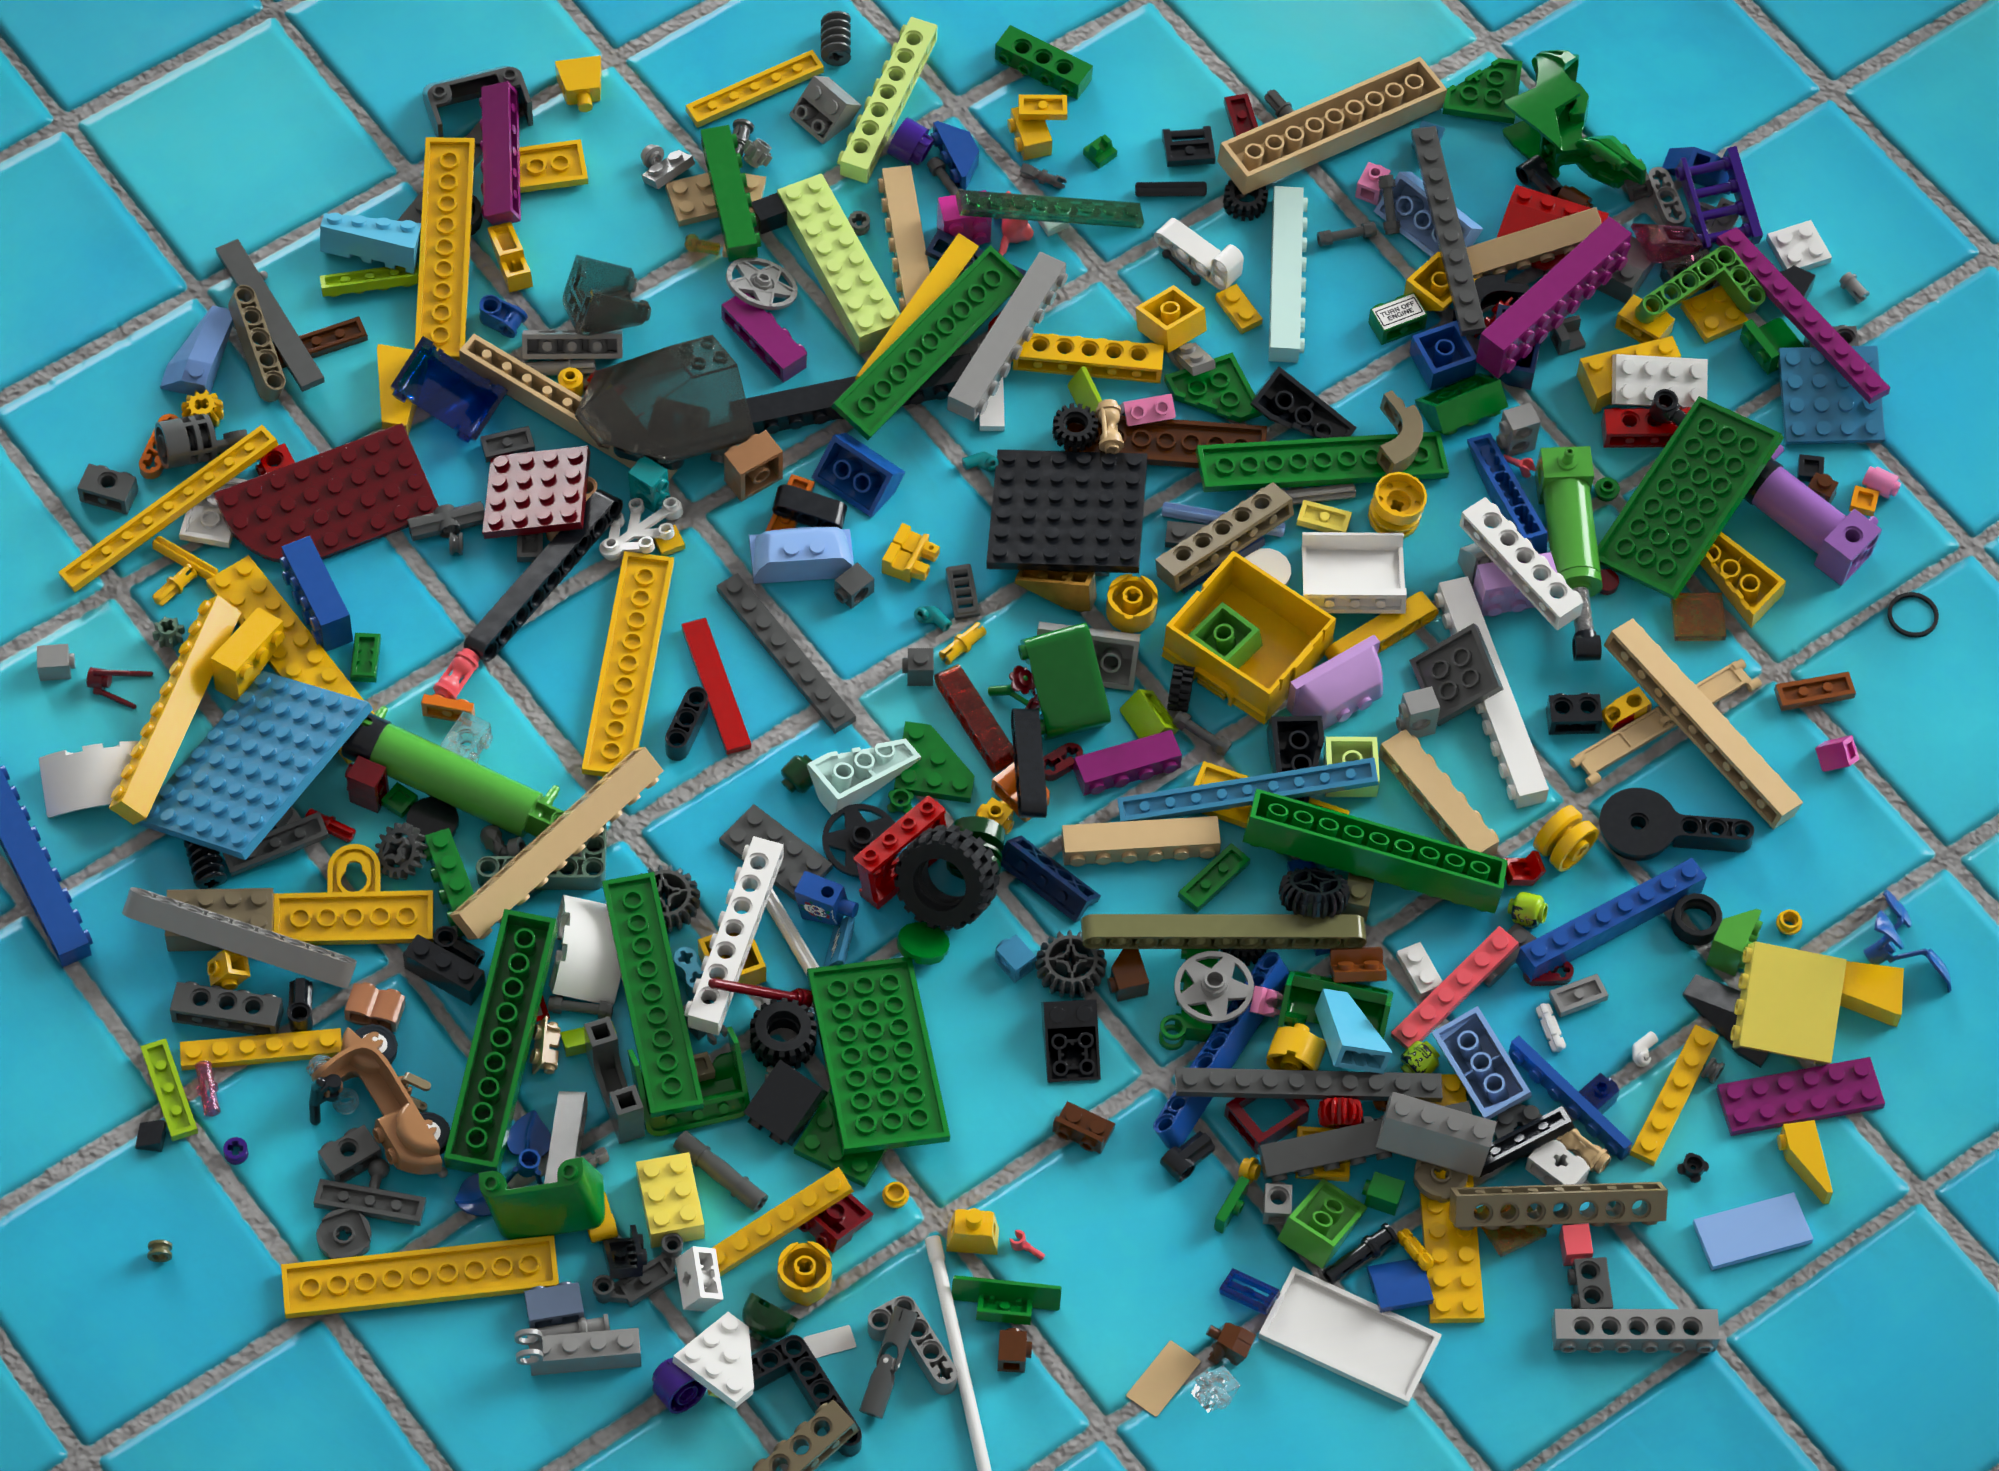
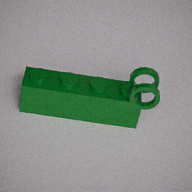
[1159,949,1219,1050]

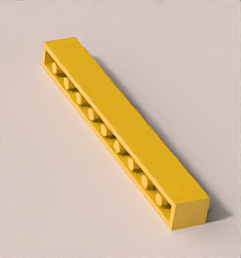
[109,595,242,825]

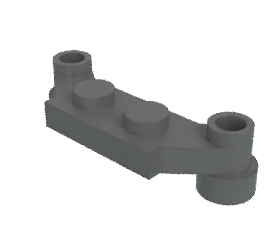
[592,1233,683,1307]

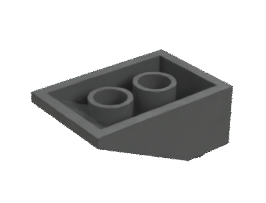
[1597,236,1662,304]

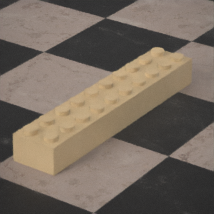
[1217,56,1447,195]

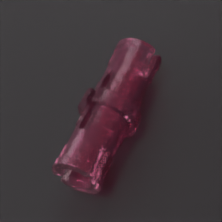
[195,1061,221,1117]

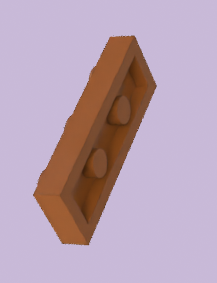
[1774,672,1856,711]

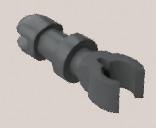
[1020,163,1067,189]

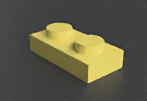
[1296,500,1352,532]

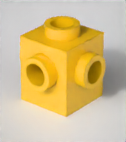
[975,797,1014,835]
[207,949,250,990]

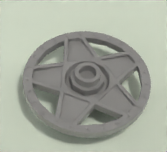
[726,258,798,310]
[1174,951,1254,1024]

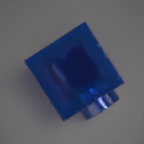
[1579,1072,1620,1114]

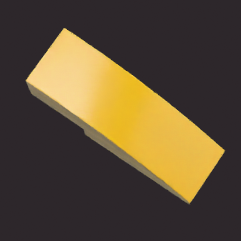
[487,222,533,293]

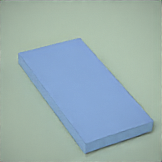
[1693,1192,1813,1271]

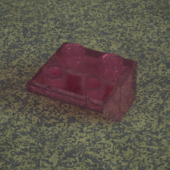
[1631,223,1703,265]

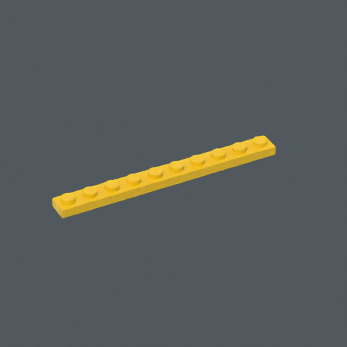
[58,425,279,593]

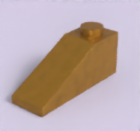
[1015,570,1097,612]

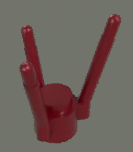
[86,667,153,709]

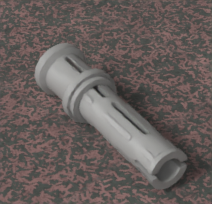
[527,1313,610,1346]

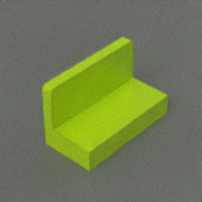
[1120,689,1179,739]

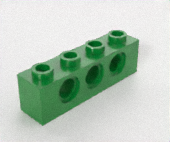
[995,25,1093,100]

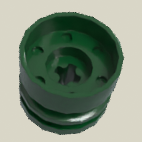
[946,816,1005,880]

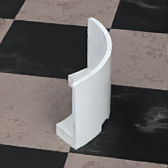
[39,741,139,818]
[549,895,621,1005]

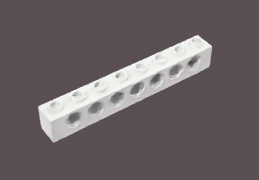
[684,836,784,1036]

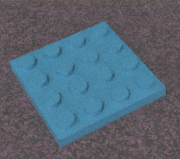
[1778,346,1885,445]

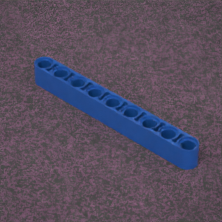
[1153,952,1290,1149]

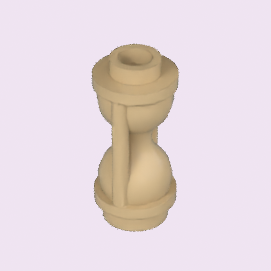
[1096,399,1124,454]
[1556,1128,1612,1174]

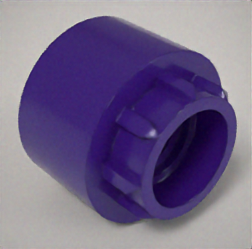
[887,117,934,166]
[652,1358,707,1414]

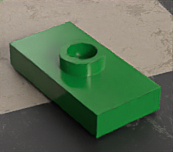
[350,633,381,682]
[1214,1176,1250,1234]

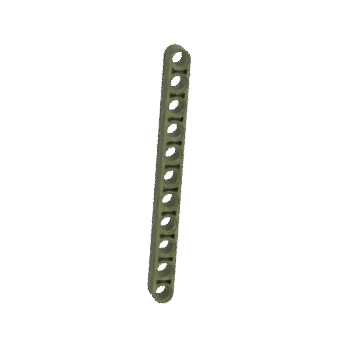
[1081,914,1367,949]

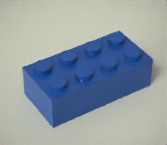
[279,536,353,652]

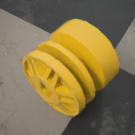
[1368,472,1427,538]

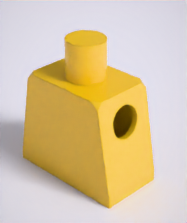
[555,55,602,112]
[946,1208,999,1255]

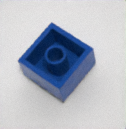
[1409,320,1477,390]

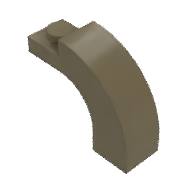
[1376,390,1423,474]

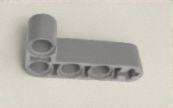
[868,1295,957,1395]

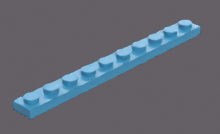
[1117,757,1379,822]

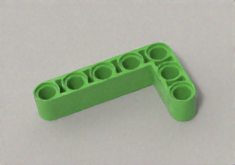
[1635,246,1766,324]

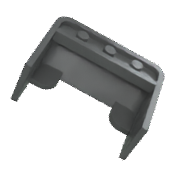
[423,66,533,137]

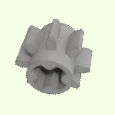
[742,138,773,168]

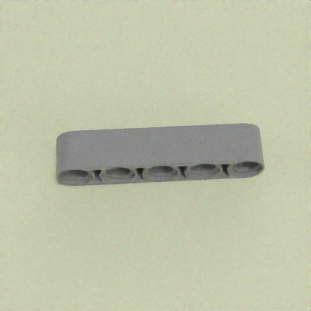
[544,1091,588,1184]

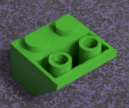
[1706,909,1763,977]

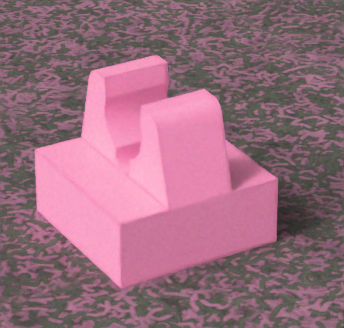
[1250,986,1283,1018]

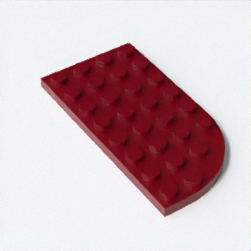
[214,423,439,563]

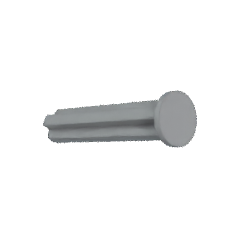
[1282,484,1356,505]

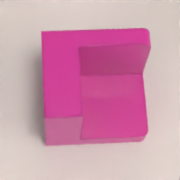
[1815,735,1859,772]

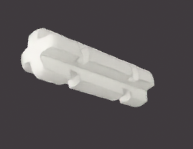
[1536,1003,1566,1052]

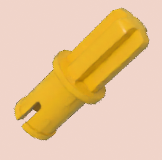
[152,564,198,606]

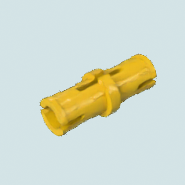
[939,622,987,665]

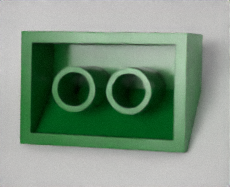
[1415,373,1508,435]

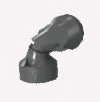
[480,825,526,856]

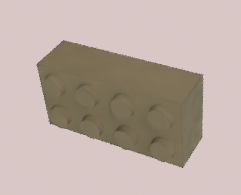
[165,888,274,951]

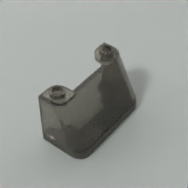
[563,255,651,336]

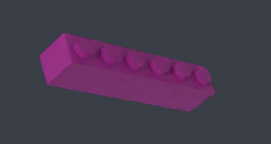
[479,81,521,226]

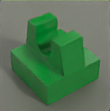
[1083,135,1117,169]

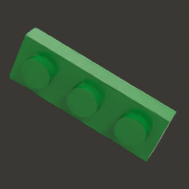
[1178,843,1250,913]

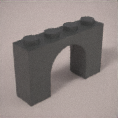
[584,1016,645,1144]

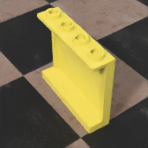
[1730,941,1847,1065]

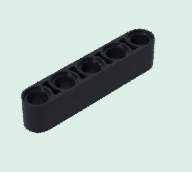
[1011,708,1047,818]

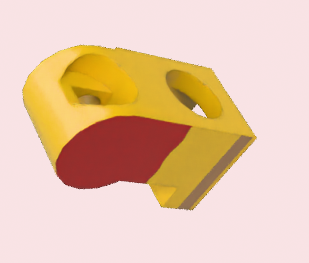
[1602,686,1652,732]

